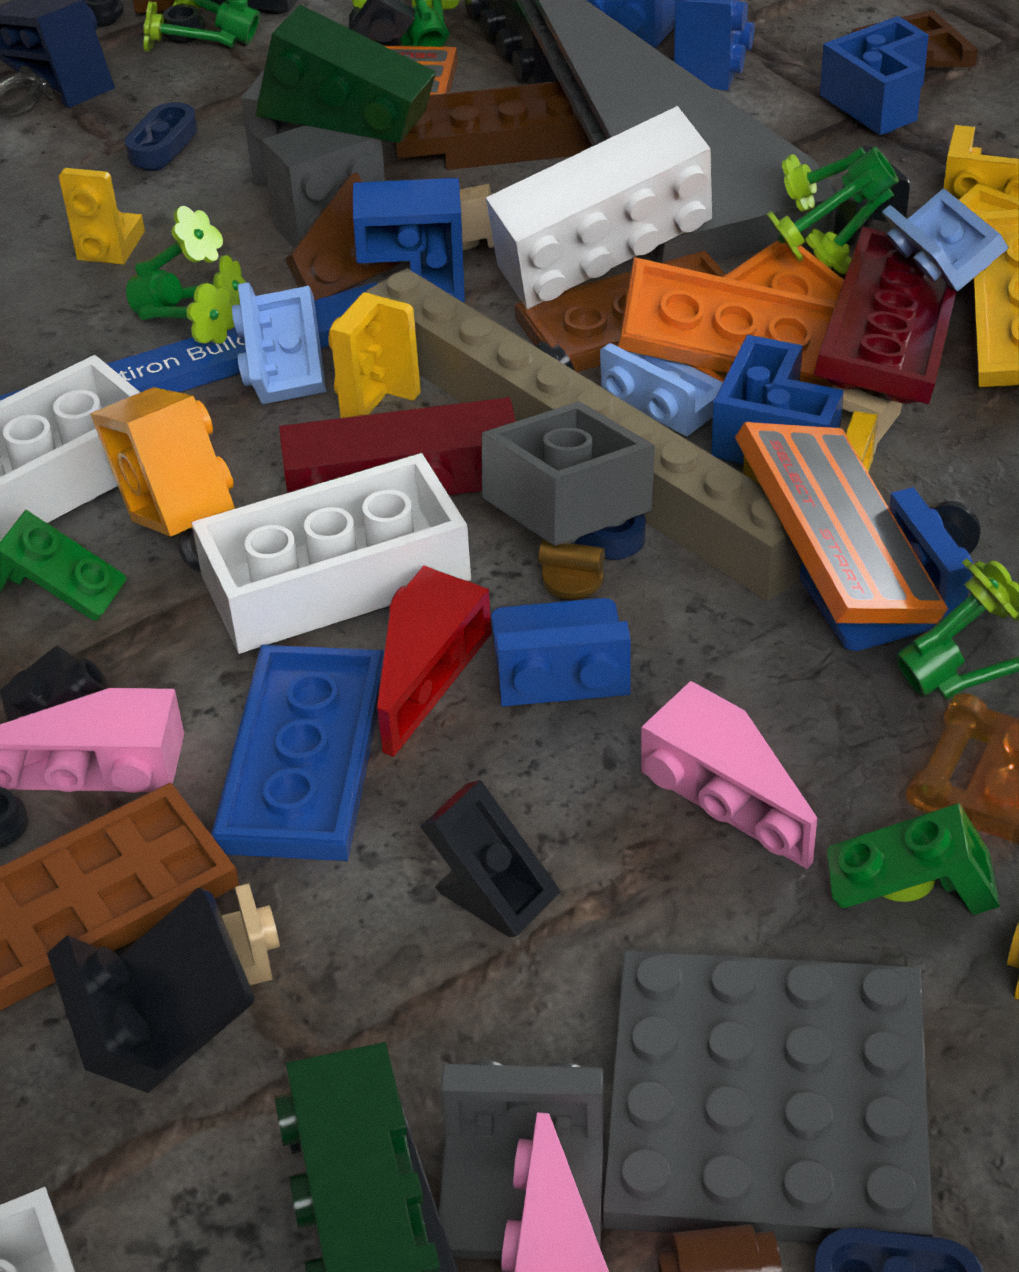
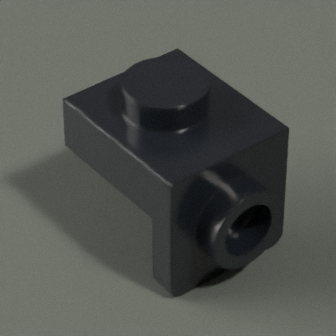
[348,0,415,46]
[0,645,108,722]

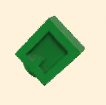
[0,509,126,621]
[827,803,1000,915]

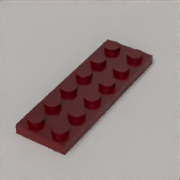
[813,227,956,405]

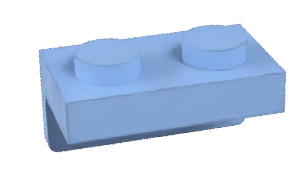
[882,188,1009,292]
[232,282,327,404]
[600,343,723,437]

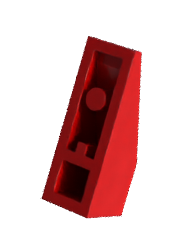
[377,566,492,757]

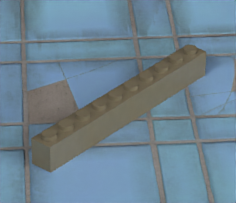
[366,268,803,602]

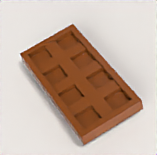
[0,782,240,1011]

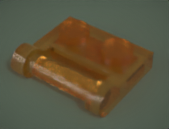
[906,693,1019,844]

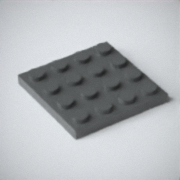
[603,950,933,1244]

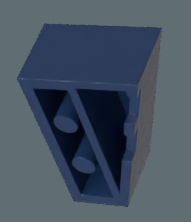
[0,0,115,108]

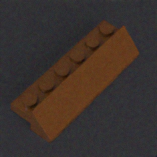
[393,81,593,170]

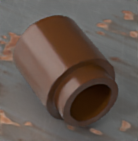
[657,1224,782,1272]

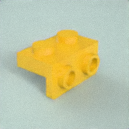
[328,292,421,418]

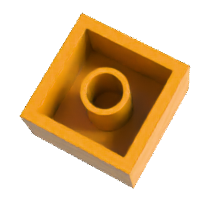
[90,387,235,537]

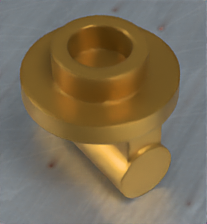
[539,539,605,600]

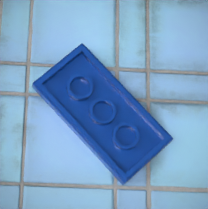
[211,645,385,861]

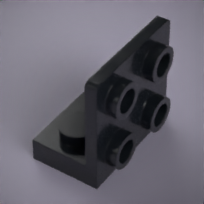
[47,888,254,1093]

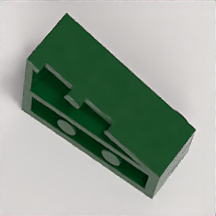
[255,5,436,143]
[274,1042,440,1272]

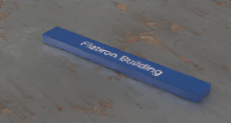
[0,282,378,401]

